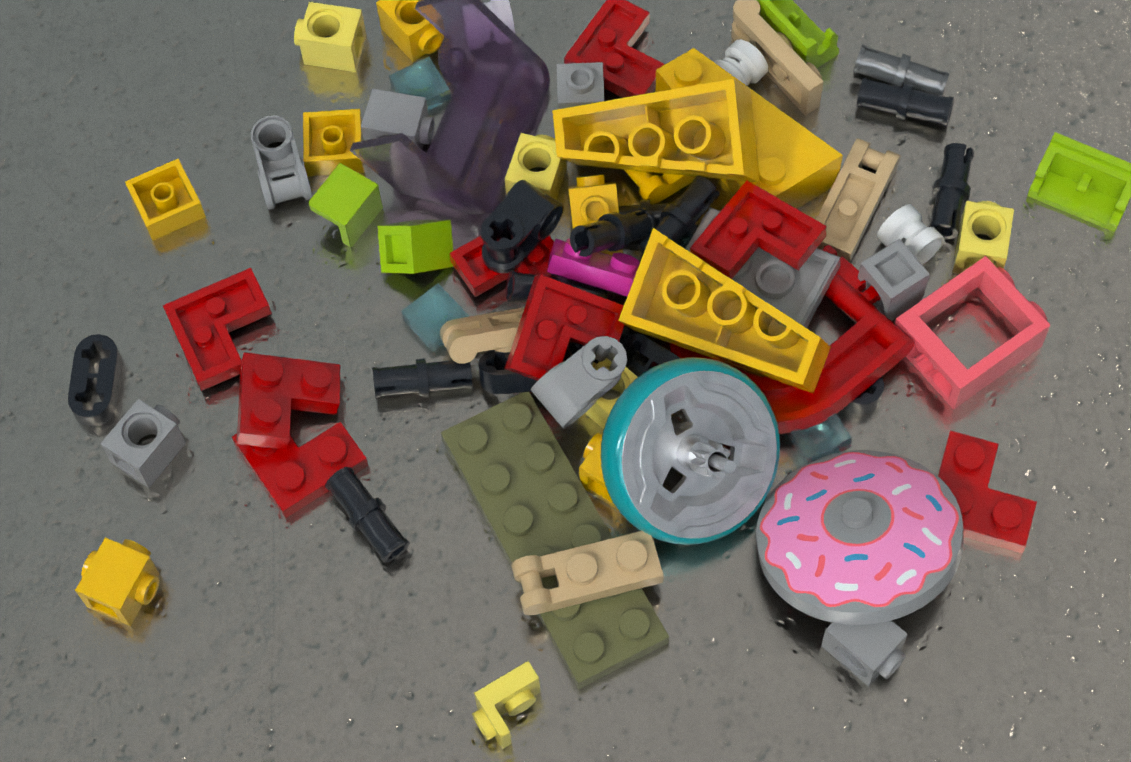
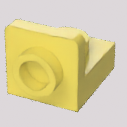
[472,661,540,749]

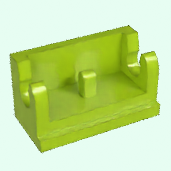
[757,0,839,68]
[1027,132,1131,232]

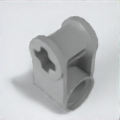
[251,115,313,210]
[531,336,627,429]

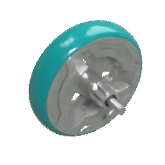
[600,357,780,545]

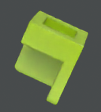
[309,163,383,247]
[377,220,453,274]

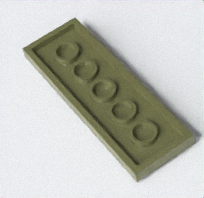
[441,392,669,690]

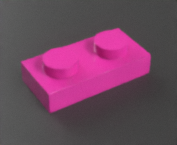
[547,238,640,296]

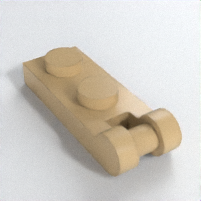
[731,0,823,116]
[816,138,901,262]
[440,307,525,364]
[511,531,664,615]

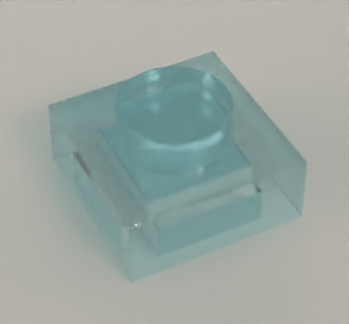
[389,57,451,110]
[401,283,469,351]
[787,412,852,464]

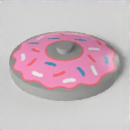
[756,450,964,625]

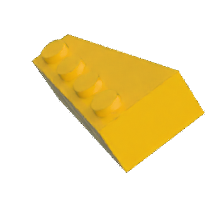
[655,48,843,209]
[552,79,760,183]
[618,228,831,393]

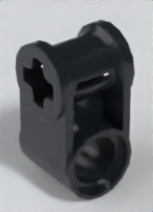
[481,180,564,273]

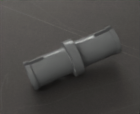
[853,44,950,96]

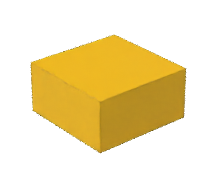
[303,109,365,177]
[125,159,206,241]

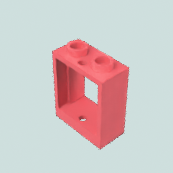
[895,256,1050,410]

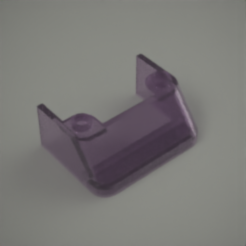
[350,0,550,215]

